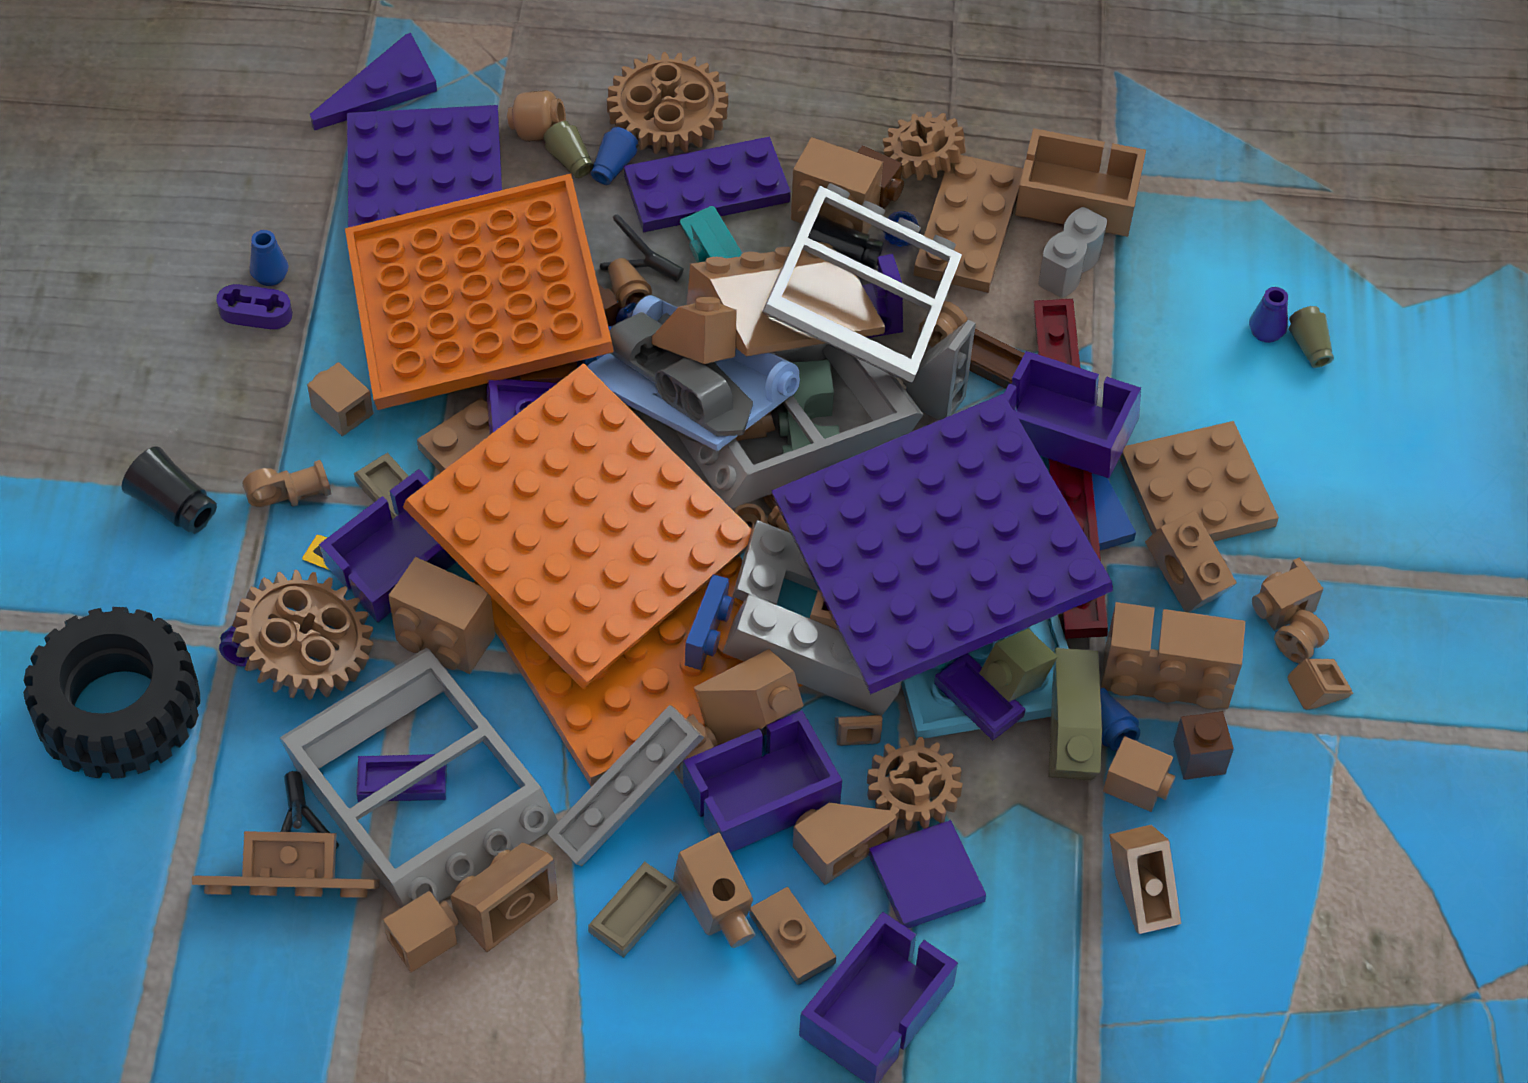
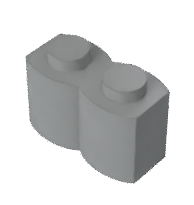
[1038,207,1107,298]

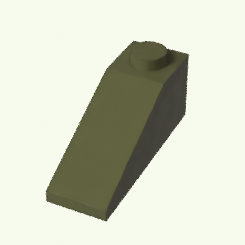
[1048,648,1102,780]

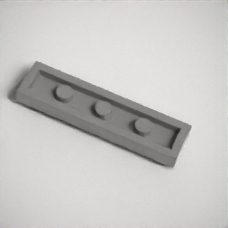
[547,705,705,866]

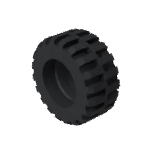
[23,607,201,779]

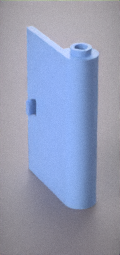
[587,295,800,451]

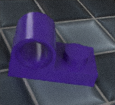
[863,254,903,338]

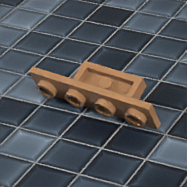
[192,831,380,897]

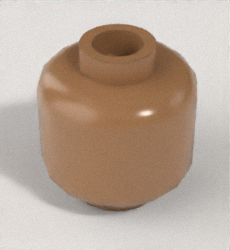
[507,90,566,142]

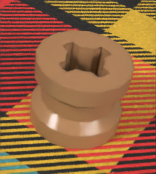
[919,301,968,347]
[1274,610,1329,664]

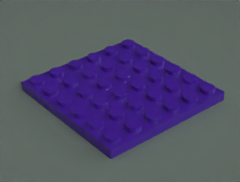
[772,393,1113,695]

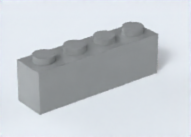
[723,594,902,715]

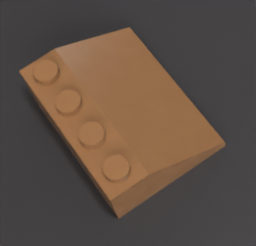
[687,242,885,356]

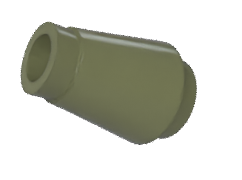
[543,121,594,178]
[1289,306,1334,368]

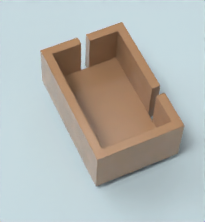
[1015,128,1146,237]
[1101,602,1245,709]

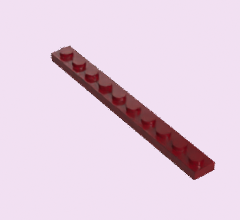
[1034,298,1108,639]

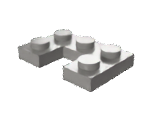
[732,520,818,605]

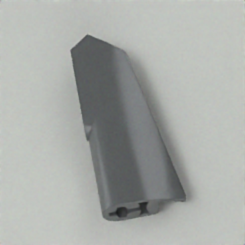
[609,312,753,436]

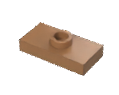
[749,886,836,985]

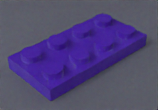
[624,136,791,233]

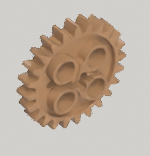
[607,52,728,155]
[232,570,373,700]

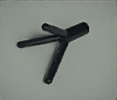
[599,214,684,282]
[280,771,339,849]

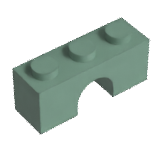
[778,360,840,454]

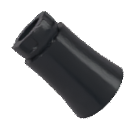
[808,213,884,270]
[121,446,217,534]

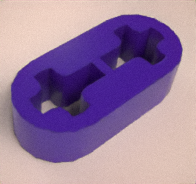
[216,284,293,329]

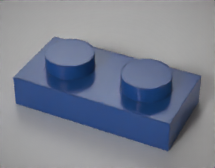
[685,574,734,670]

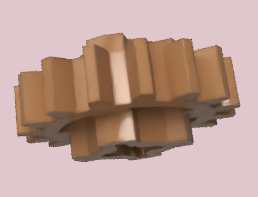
[883,112,966,180]
[867,737,963,830]

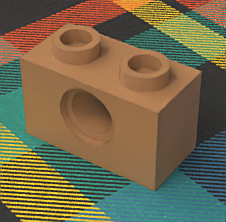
[1145,510,1237,613]

